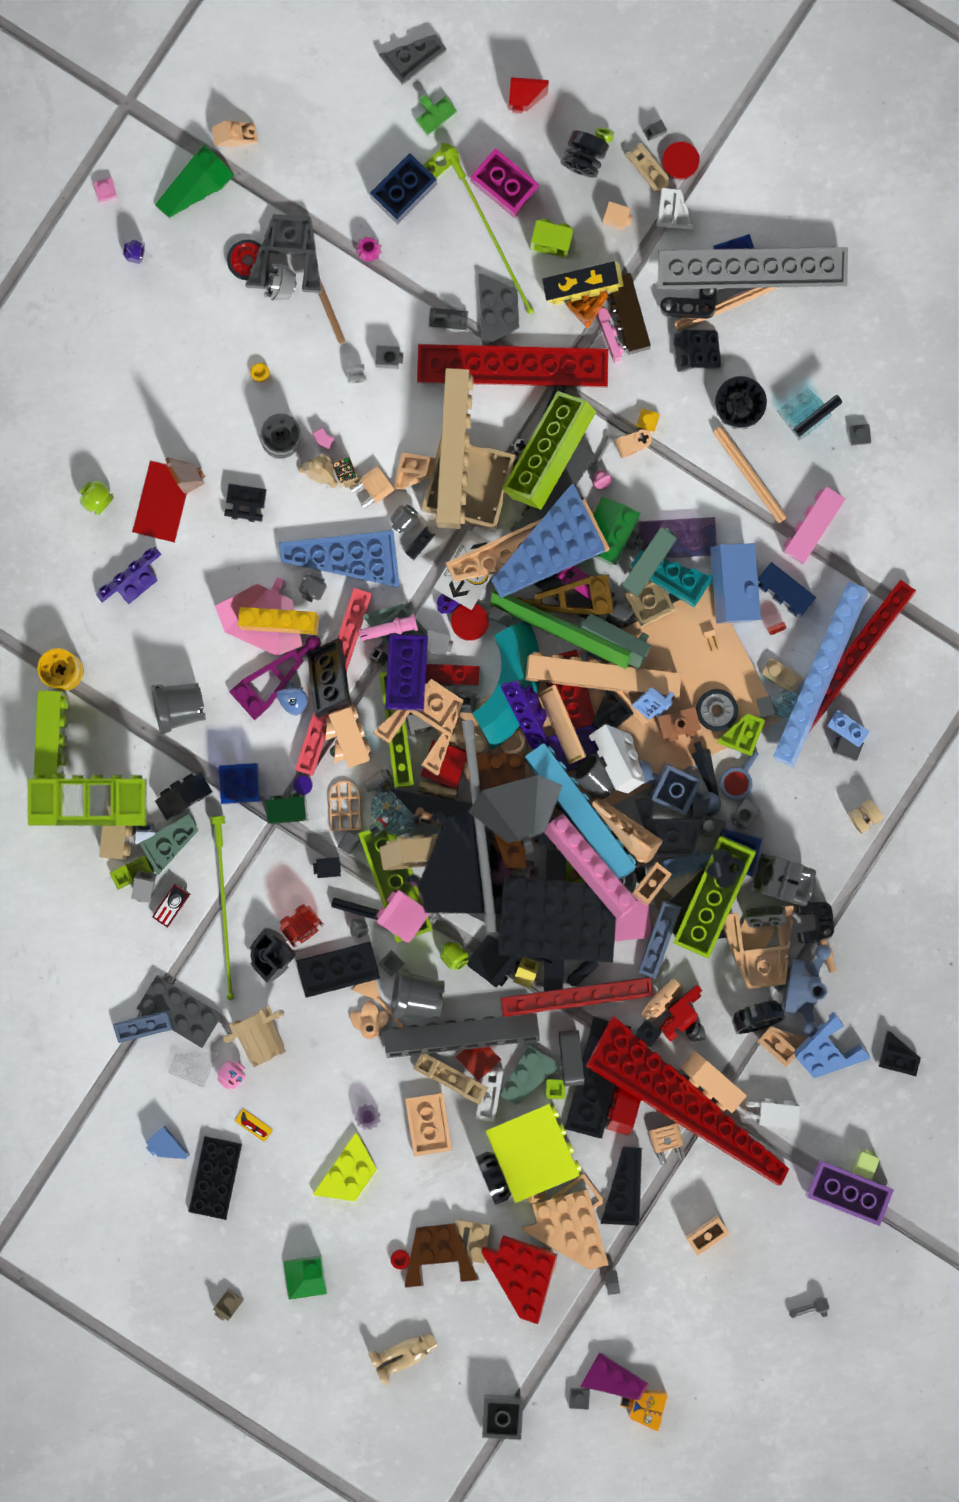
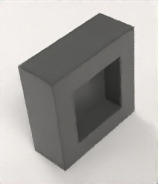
[850,424,871,446]
[378,950,405,977]
[569,1388,590,1410]

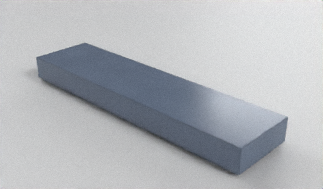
[638,900,682,979]

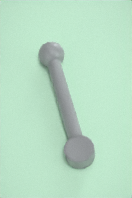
[590,436,613,472]

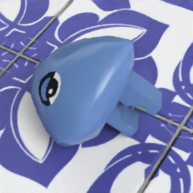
[276,683,308,716]

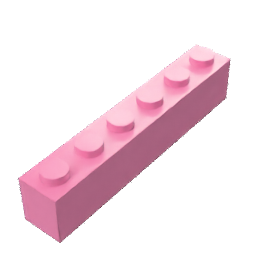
[544,813,638,920]

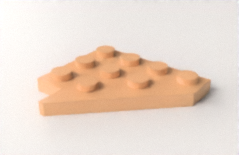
[521,1189,608,1270]

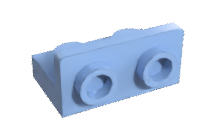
[632,687,674,720]
[828,710,870,747]

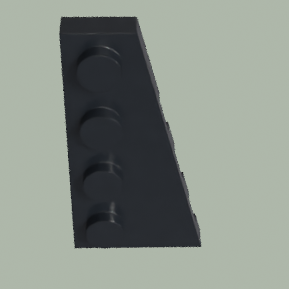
[601,1147,642,1226]

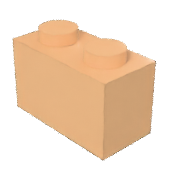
[631,862,672,906]
[685,1215,730,1255]

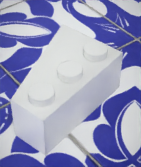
[589,724,644,794]

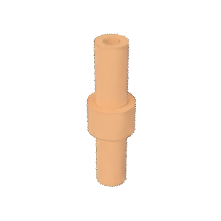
[820,934,837,973]

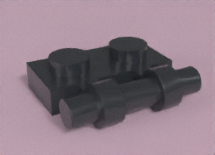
[224,484,267,523]

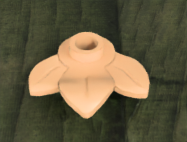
[350,1001,389,1039]

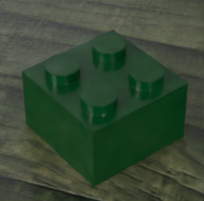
[266,793,308,824]

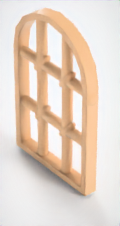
[328,781,361,832]

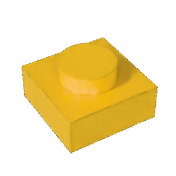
[636,408,660,433]

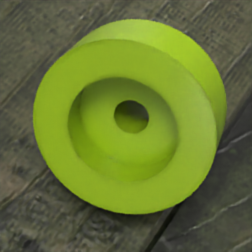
[595,128,614,142]

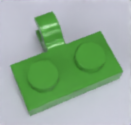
[416,94,457,136]

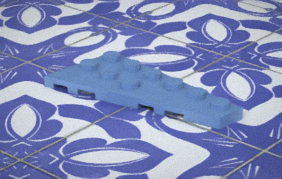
[279,530,400,588]

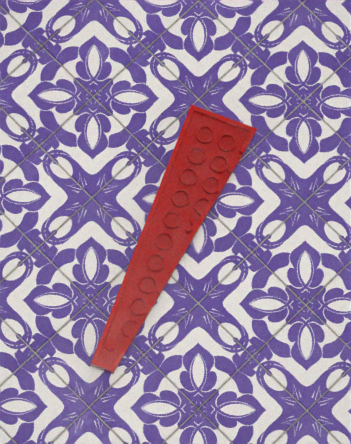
[586,1016,789,1186]

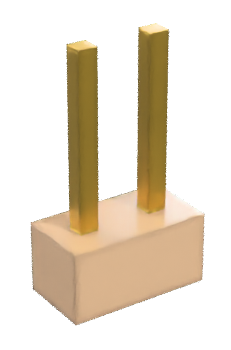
[703,629,718,651]

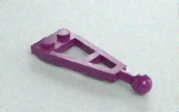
[229,635,321,720]

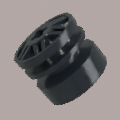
[560,130,609,178]

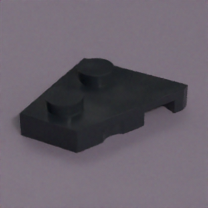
[592,690,634,730]

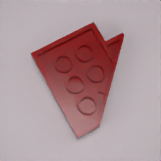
[481,1235,558,1325]

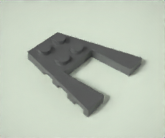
[245,214,322,293]

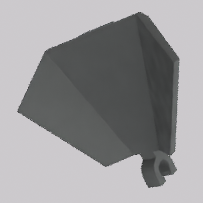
[469,775,562,854]

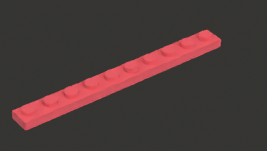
[295,588,372,776]

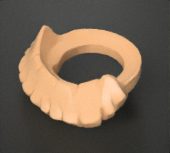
[501,728,529,753]

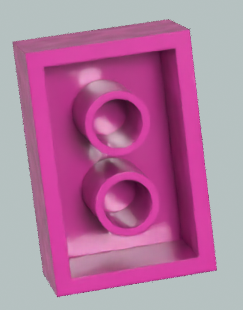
[471,148,539,218]

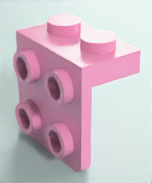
[376,890,429,943]
[615,900,651,941]

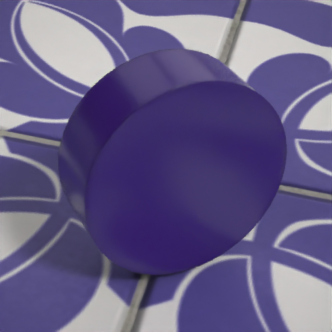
[293,776,313,795]

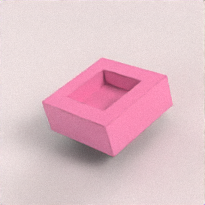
[93,178,117,202]

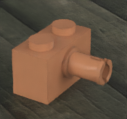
[657,707,701,742]

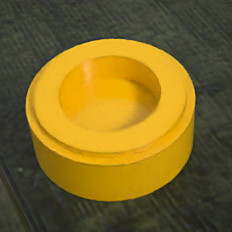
[250,363,270,383]

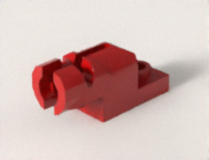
[659,984,703,1042]

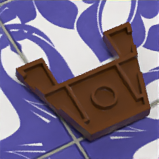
[405,1223,479,1288]

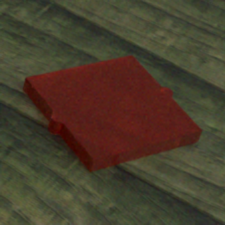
[455,1047,502,1082]

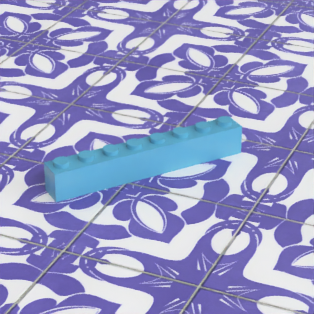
[525,743,636,881]

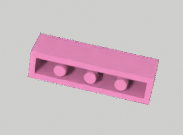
[783,486,846,565]

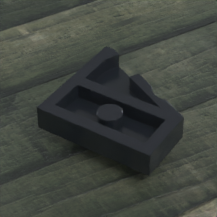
[878,1031,921,1076]

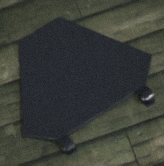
[405,810,514,914]

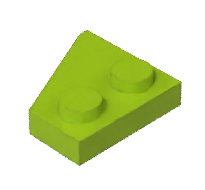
[717,713,765,756]

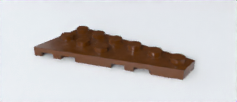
[476,753,526,869]

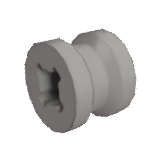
[346,364,367,383]

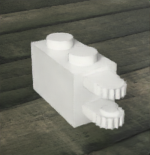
[744,1098,800,1129]

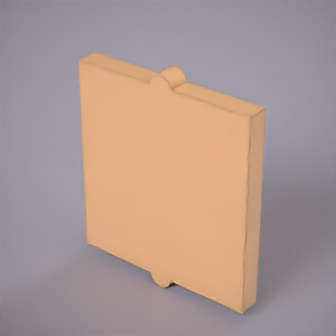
[741,915,776,950]

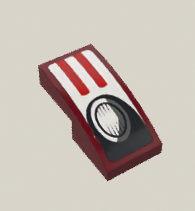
[152,883,191,928]

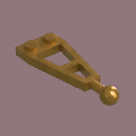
[515,574,614,615]

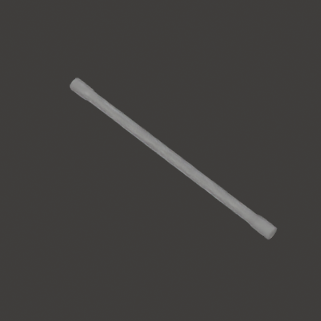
[462,720,498,933]

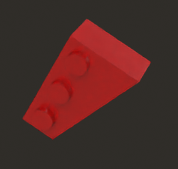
[607,1087,641,1136]

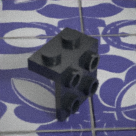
[674,330,721,372]
[467,935,520,988]

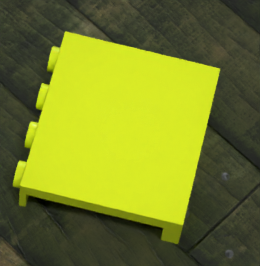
[486,1104,582,1203]

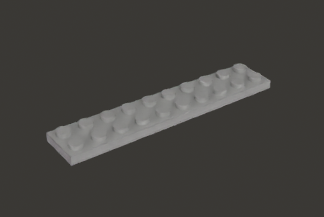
[658,247,848,289]

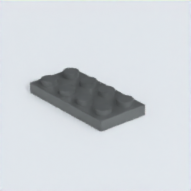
[136,975,222,1048]

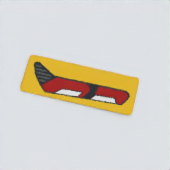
[235,1109,273,1142]

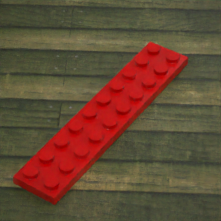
[417,344,609,388]

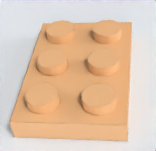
[405,1093,452,1156]

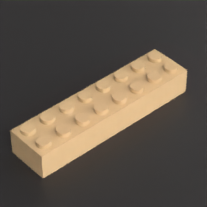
[436,368,474,529]

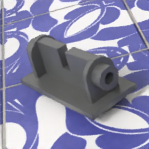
[429,308,468,330]
[745,905,787,928]

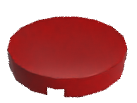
[662,141,700,180]
[451,604,489,641]

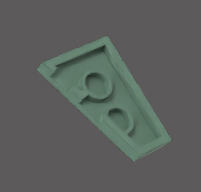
[139,813,199,875]
[500,1045,561,1105]

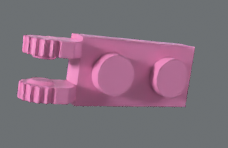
[597,308,624,363]

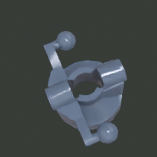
[784,945,831,1036]

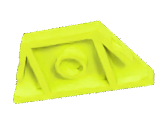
[313,1133,377,1201]

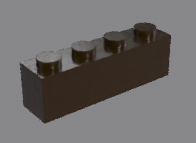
[606,273,651,355]

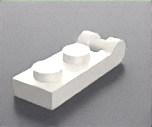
[476,1065,504,1122]

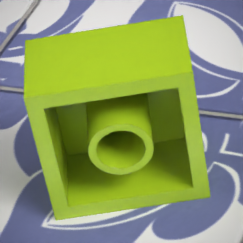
[530,219,574,259]

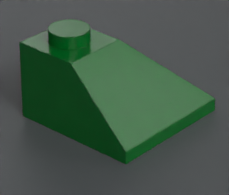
[283,1255,327,1300]

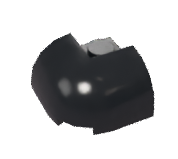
[250,928,297,983]

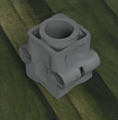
[750,854,816,906]

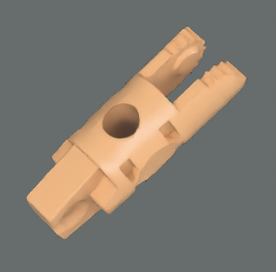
[641,979,683,1023]

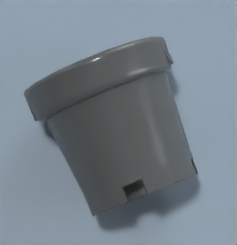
[151,683,206,734]
[391,969,445,1020]

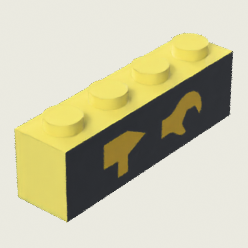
[542,261,624,305]

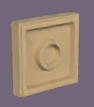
[624,581,676,628]

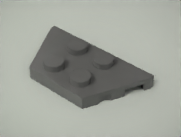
[479,274,519,346]

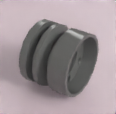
[261,414,301,459]

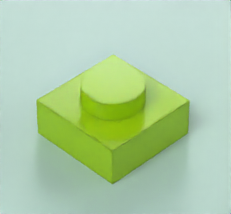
[546,1079,566,1099]

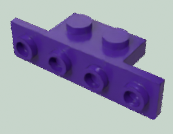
[96,547,162,604]
[501,680,550,749]

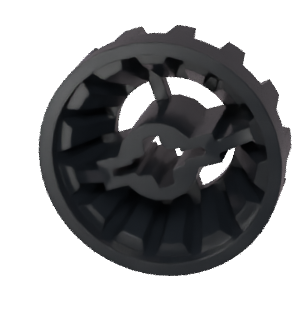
[714,376,767,429]
[732,1000,786,1035]
[475,1152,511,1206]

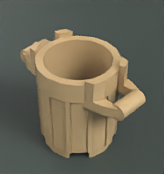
[223,1006,286,1067]

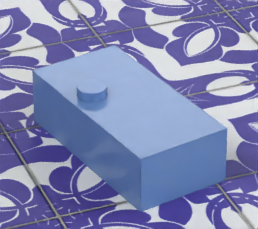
[710,543,761,624]

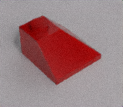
[509,77,549,113]

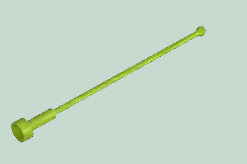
[442,147,534,314]
[210,816,234,1000]

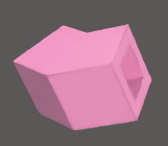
[313,428,334,451]

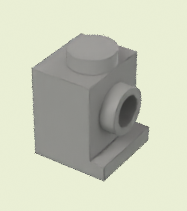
[407,714,432,736]

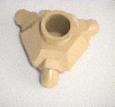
[298,454,338,488]

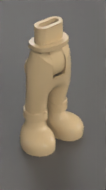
[368,1333,438,1386]

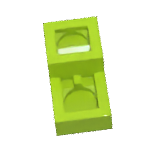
[110,855,155,890]

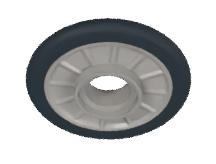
[696,689,738,731]

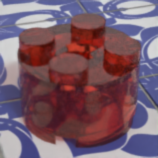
[279,904,324,947]

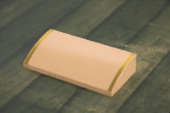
[539,685,586,764]

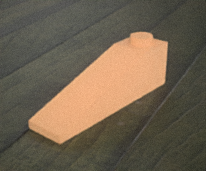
[592,798,663,863]

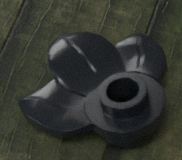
[705,849,744,888]

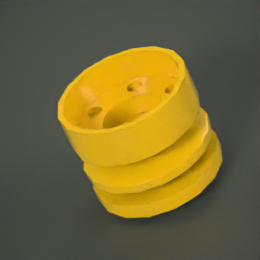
[37,648,84,691]

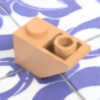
[212,121,258,147]

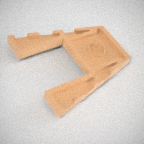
[373,679,464,775]
[723,905,795,989]

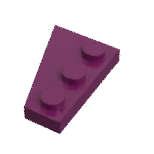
[580,1353,649,1400]

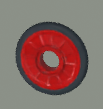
[227,240,262,280]

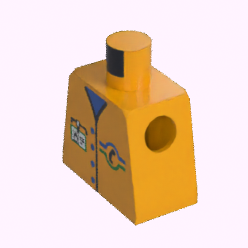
[620,1390,668,1431]

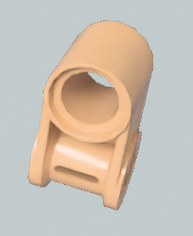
[614,430,652,458]

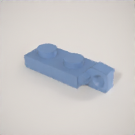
[658,851,711,880]

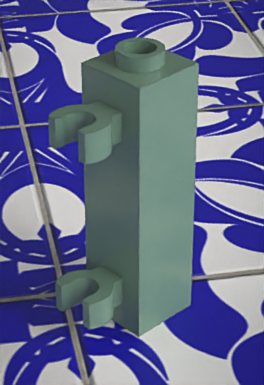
[622,527,677,597]
[578,613,651,670]

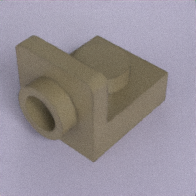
[213,1288,244,1321]

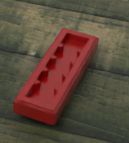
[426,664,480,686]

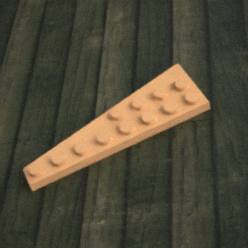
[446,499,609,582]

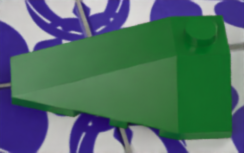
[155,145,234,218]

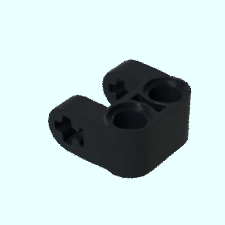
[794,902,834,943]

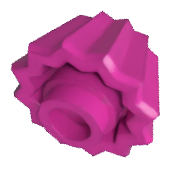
[356,236,382,262]

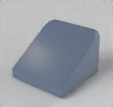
[133,824,155,844]

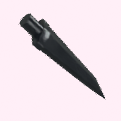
[691,741,719,796]

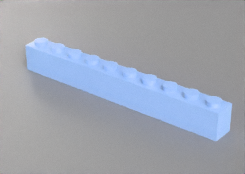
[773,581,868,768]

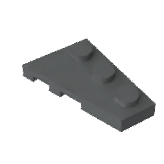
[379,34,447,85]

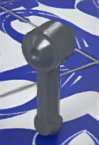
[789,1297,830,1318]

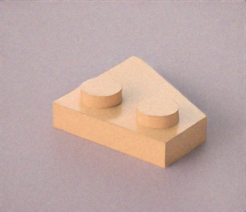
[393,453,435,490]
[757,1026,808,1067]

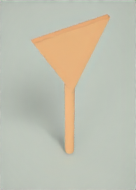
[352,980,406,1029]

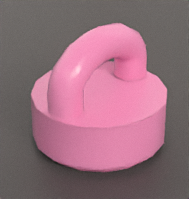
[592,470,611,490]

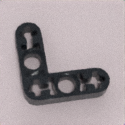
[660,288,717,319]

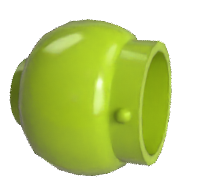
[79,481,114,515]

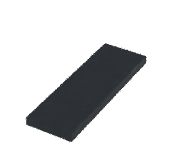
[564,1017,631,1139]

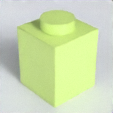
[851,1149,880,1180]

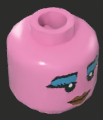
[217,1061,246,1090]

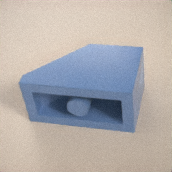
[146,1126,190,1159]

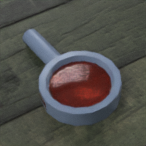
[720,750,759,800]

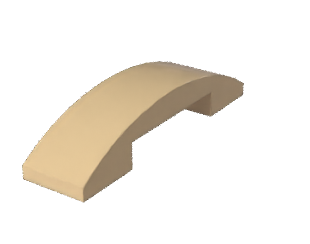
[413,1054,488,1105]

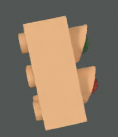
[321,703,372,768]

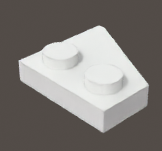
[656,188,694,230]

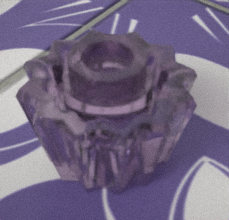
[354,1104,381,1131]

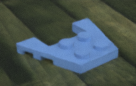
[794,1012,871,1078]

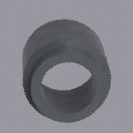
[573,754,615,799]

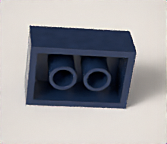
[370,153,437,225]

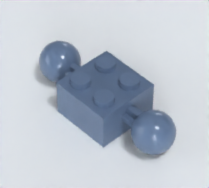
[638,760,721,816]

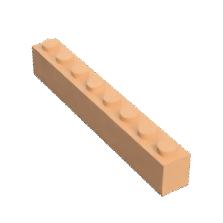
[525,652,682,699]

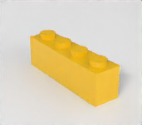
[238,607,319,635]

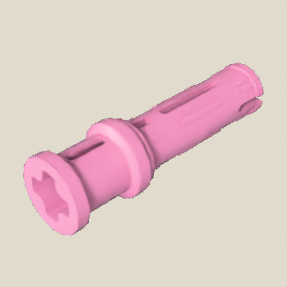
[358,614,418,641]

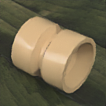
[848,799,884,834]

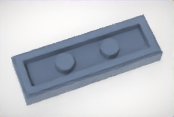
[113,1010,174,1043]

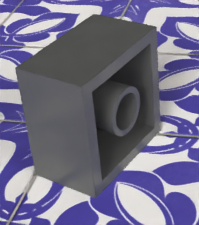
[482,1394,523,1440]

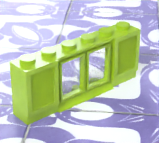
[27,775,147,826]

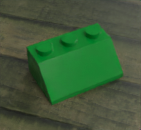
[593,497,641,565]

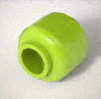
[440,941,468,970]

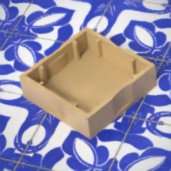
[422,435,516,531]

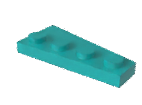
[629,550,713,608]

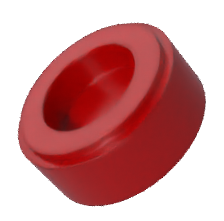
[390,1249,410,1269]

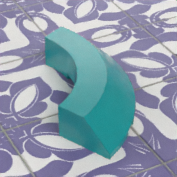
[472,622,540,750]

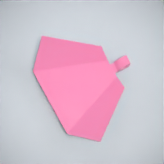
[215,577,302,656]

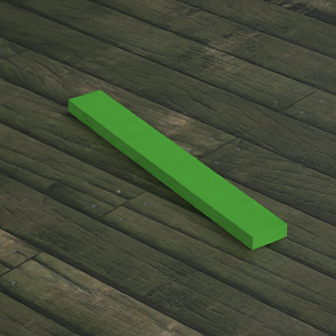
[490,589,632,669]

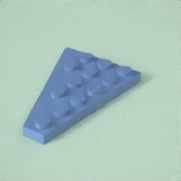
[492,484,606,598]

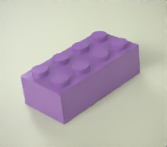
[805,1159,894,1226]

